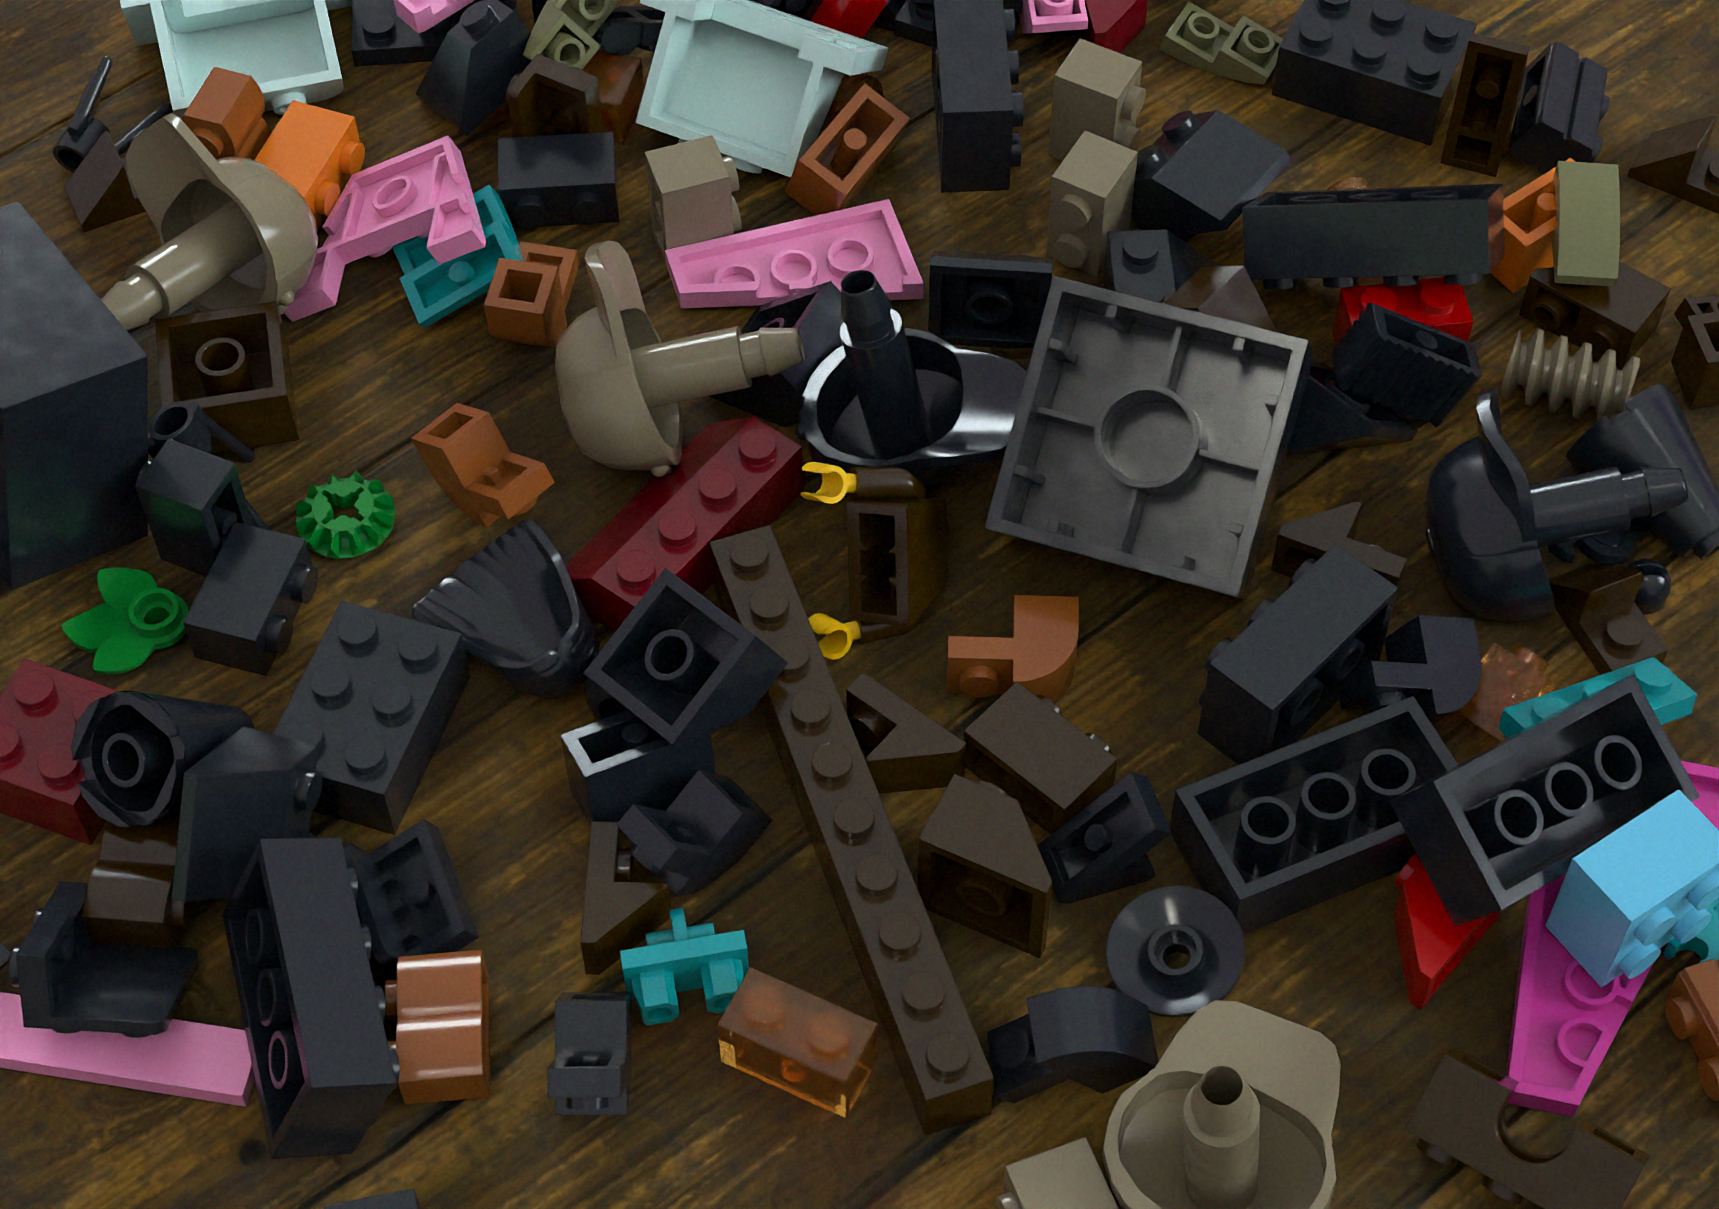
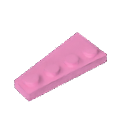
[665,199,924,308]

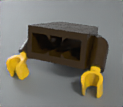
[801,462,950,660]

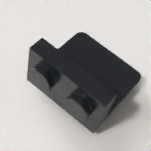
[9,881,199,1038]

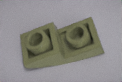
[523,0,621,69]
[1159,1,1283,85]
[1552,161,1620,287]

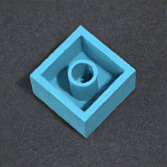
[1546,789,1719,988]

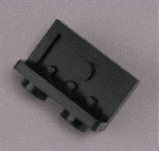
[343,819,479,971]

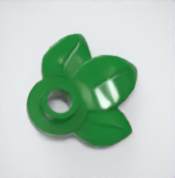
[61,567,189,675]

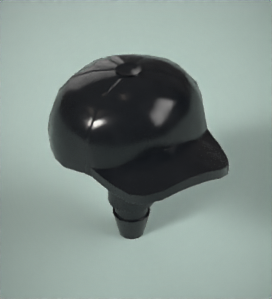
[795,270,1027,499]
[1424,387,1688,623]

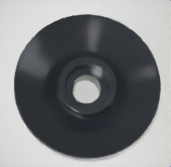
[1106,886,1245,1018]

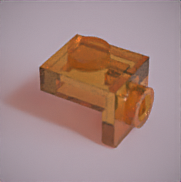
[1456,642,1556,741]

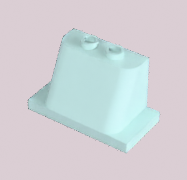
[120,0,352,119]
[635,0,889,177]

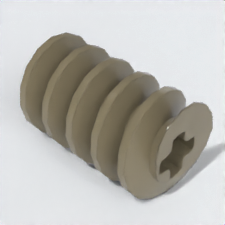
[1501,328,1640,423]

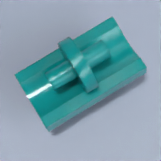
[620,907,750,1026]

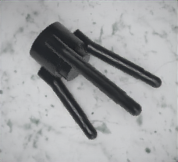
[52,56,172,173]
[148,401,269,530]

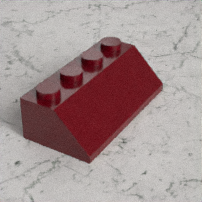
[566,416,803,633]

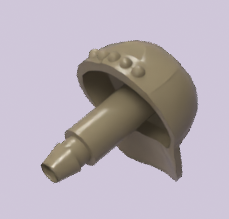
[101,113,318,331]
[555,240,806,477]
[1103,1000,1341,1209]

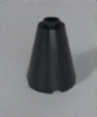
[1565,383,1719,561]
[71,691,255,827]

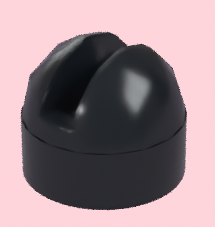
[1627,558,1671,615]

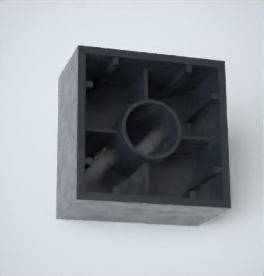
[0,201,148,590]
[985,276,1314,600]

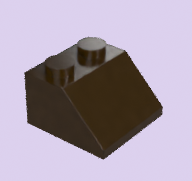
[917,774,1052,958]

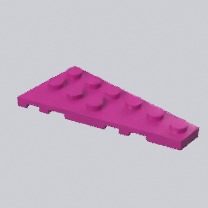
[1505,761,1719,1117]

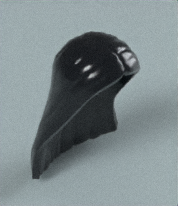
[411,519,600,700]

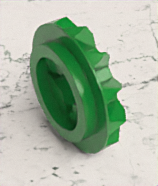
[296,470,396,559]

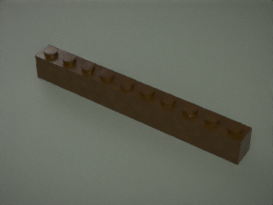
[709,525,994,1136]

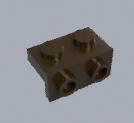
[506,54,603,138]

